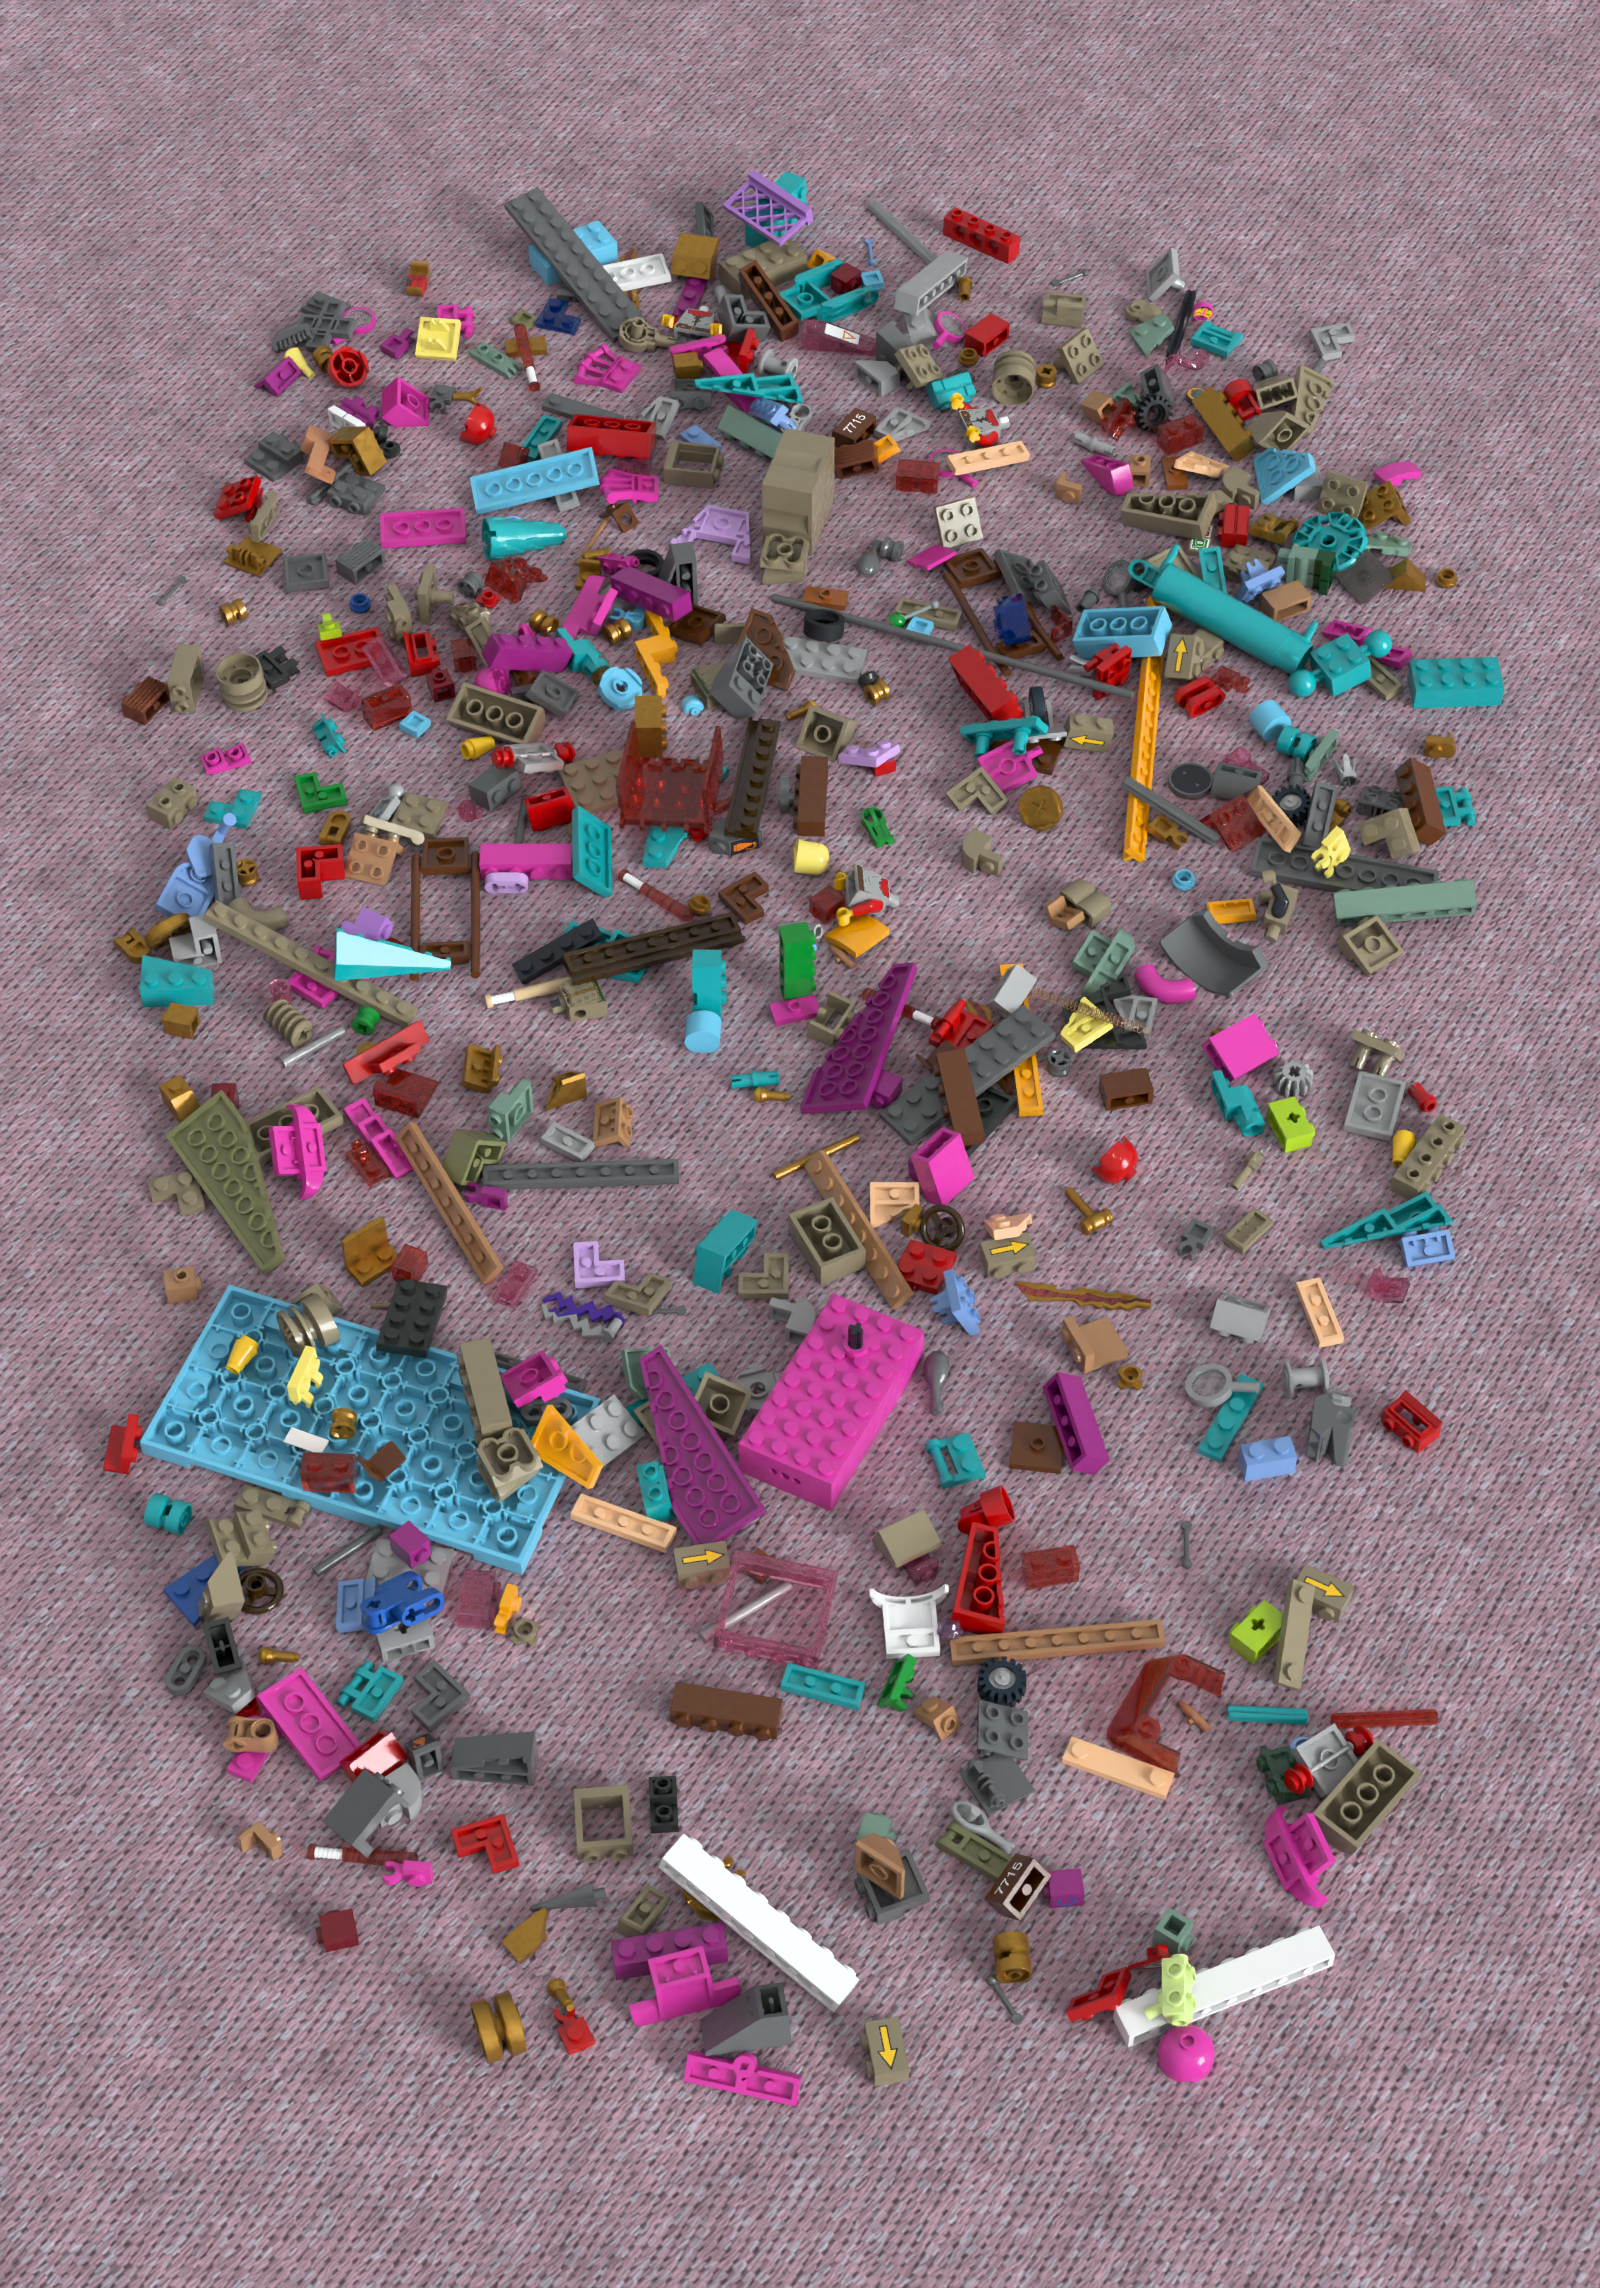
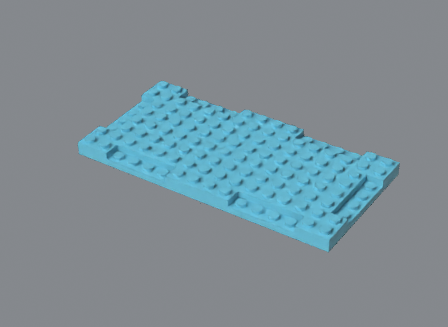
[140,1285,601,1575]

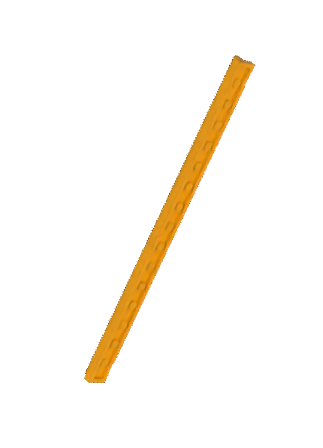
[1123,595,1168,863]

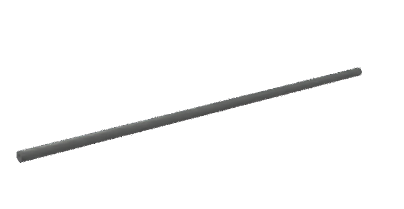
[771,593,1135,700]

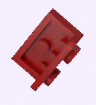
[103,1414,142,1475]

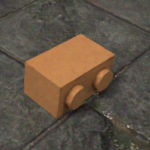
[1259,580,1312,622]

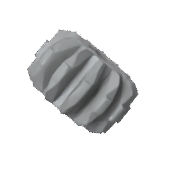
[1273,1058,1314,1098]

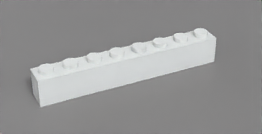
[659,1834,860,2012]
[1113,1926,1335,2048]

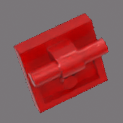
[213,475,263,523]
[1083,643,1132,700]
[929,999,994,1050]

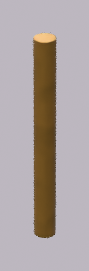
[772,1133,860,1181]

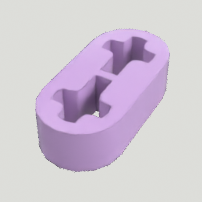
[485,872,529,893]

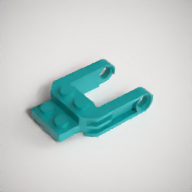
[779,259,879,323]

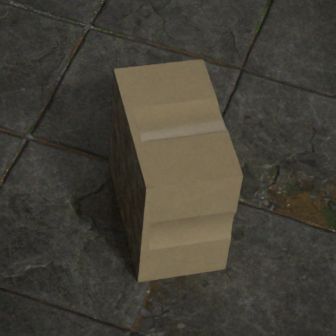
[762,429,835,556]

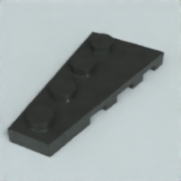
[964,1087,1017,1158]

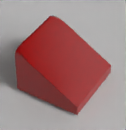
[870,757,896,777]

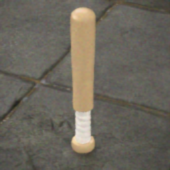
[484,977,571,1008]

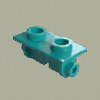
[313,713,347,757]

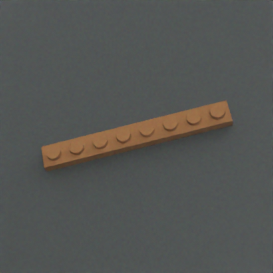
[395,1122,504,1284]
[804,1150,914,1309]
[949,1619,1165,1666]

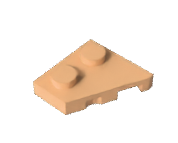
[1174,451,1228,478]
[870,1182,919,1228]
[984,1213,1032,1240]

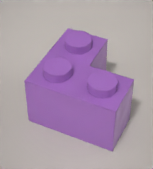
[334,907,394,941]

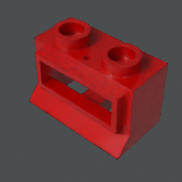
[403,631,440,677]
[1381,1390,1442,1453]

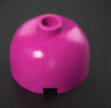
[473,666,512,696]
[1157,2024,1215,2083]

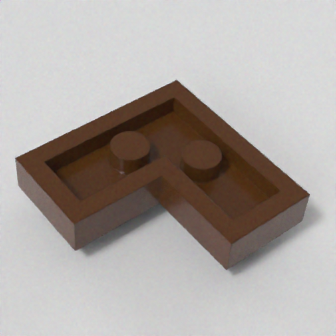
[718,872,769,925]

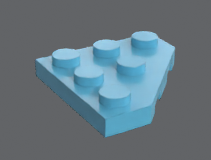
[1253,447,1316,505]

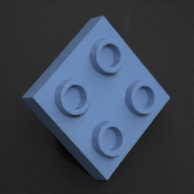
[1234,559,1285,605]
[930,1268,981,1335]

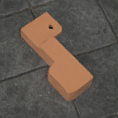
[300,425,336,485]

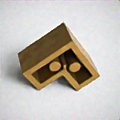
[327,426,387,476]
[634,695,667,758]

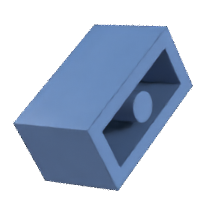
[1238,1436,1297,1482]

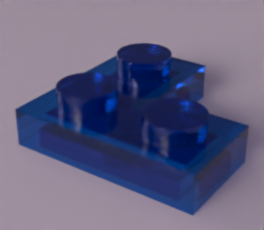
[536,298,581,335]

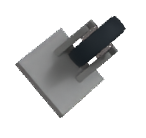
[1023,686,1067,743]

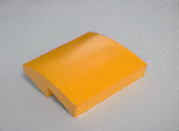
[824,914,889,959]

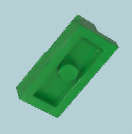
[877,1654,917,1712]

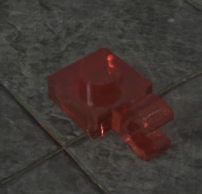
[1210,666,1251,695]

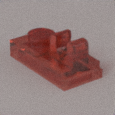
[345,1138,390,1187]

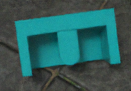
[636,1460,677,1522]

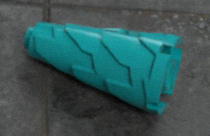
[481,517,567,560]

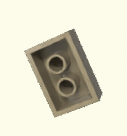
[788,1197,866,1285]

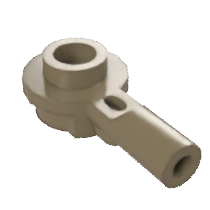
[1230,1149,1265,1190]

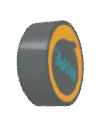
[1186,387,1205,405]

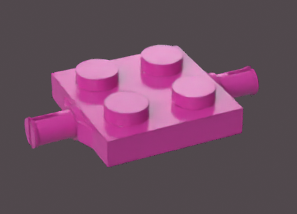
[977,739,1043,794]

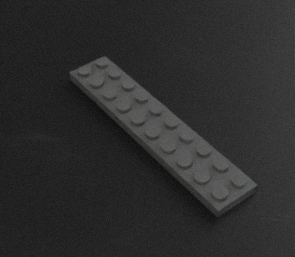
[504,187,647,343]

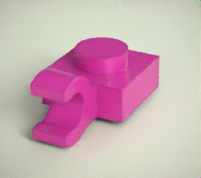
[383,1860,434,1887]

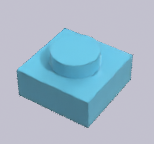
[861,270,884,290]
[906,616,934,635]
[399,710,431,738]

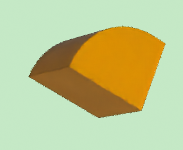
[807,248,837,269]

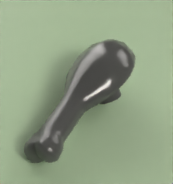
[855,539,883,575]
[923,1351,949,1415]

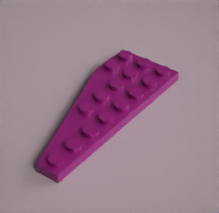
[800,962,918,1114]
[639,1345,767,1545]

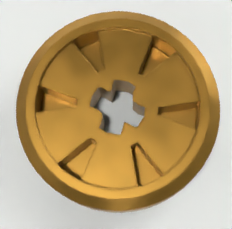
[144,913,191,949]

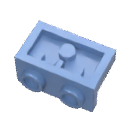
[1396,1227,1455,1268]

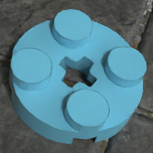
[597,667,643,711]

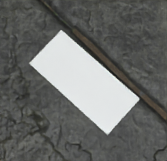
[283,1427,329,1455]

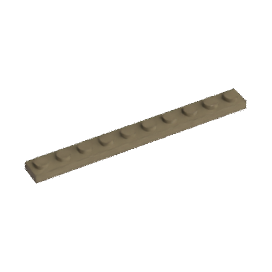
[204,901,419,1028]

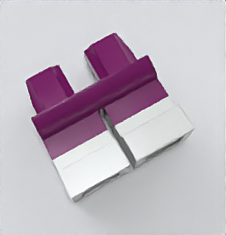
[328,396,379,429]

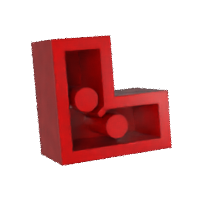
[296,844,345,900]

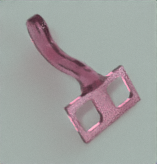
[1162,349,1209,373]

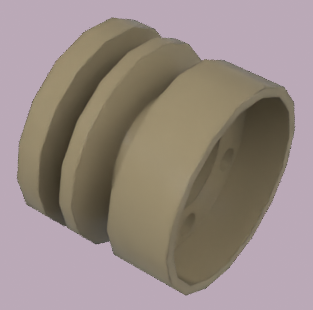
[992,350,1037,405]
[215,653,268,712]
[276,1293,340,1359]

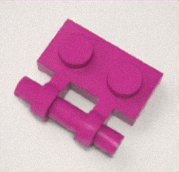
[437,304,474,338]

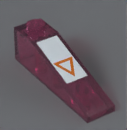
[802,319,876,356]

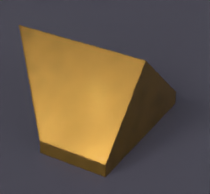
[544,1070,587,1112]

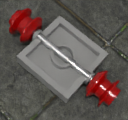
[491,742,575,774]
[1284,1723,1374,1798]

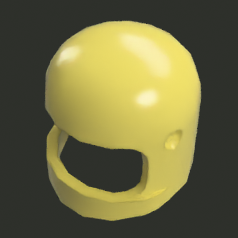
[793,839,829,875]

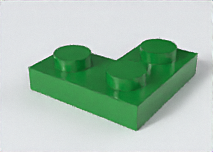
[294,772,348,814]

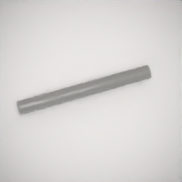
[699,1580,793,1642]

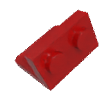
[708,328,759,374]

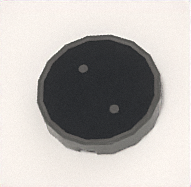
[1168,763,1213,800]

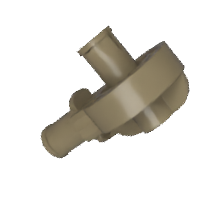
[618,317,677,352]

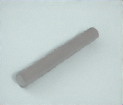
[280,1027,346,1068]

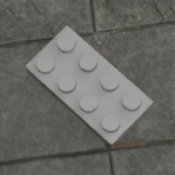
[783,636,868,685]

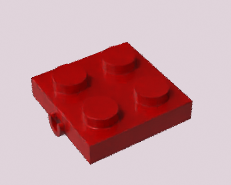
[897,1239,957,1295]

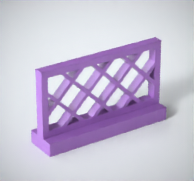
[722,170,814,247]

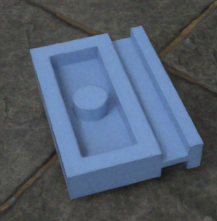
[336,1577,378,1633]

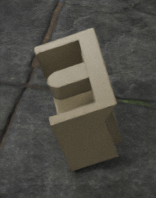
[807,991,857,1047]

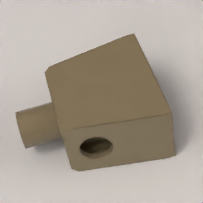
[1254,374,1298,410]

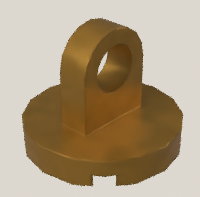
[1018,785,1063,831]

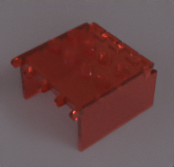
[616,721,724,834]

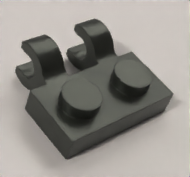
[255,646,300,691]

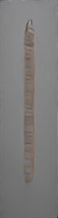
[995,975,1151,1035]

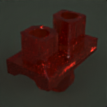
[1100,397,1136,441]

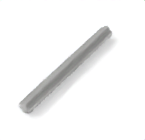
[868,200,937,265]

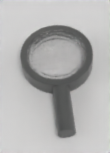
[1103,560,1137,608]

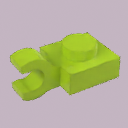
[318,612,343,641]

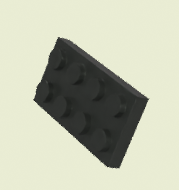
[376,1278,448,1358]

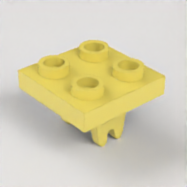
[415,317,461,361]

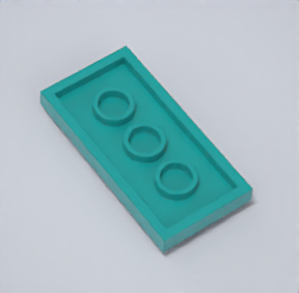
[572,806,613,898]

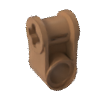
[223,1716,279,1753]

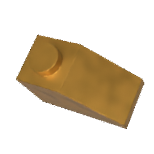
[159,1074,201,1124]

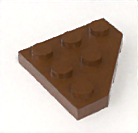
[735,608,796,691]

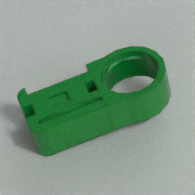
[861,807,894,848]

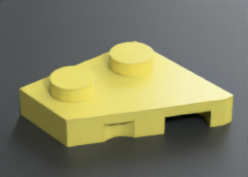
[1060,997,1113,1053]

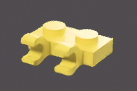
[1311,826,1351,879]
[287,1346,323,1408]

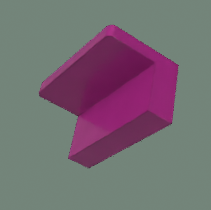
[254,356,302,397]

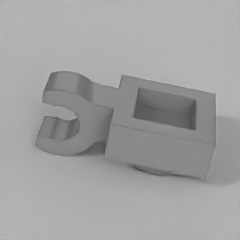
[1326,1388,1354,1407]

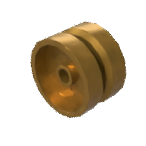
[470,1990,527,2064]

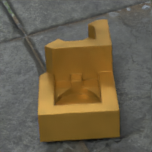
[501,1908,549,1963]

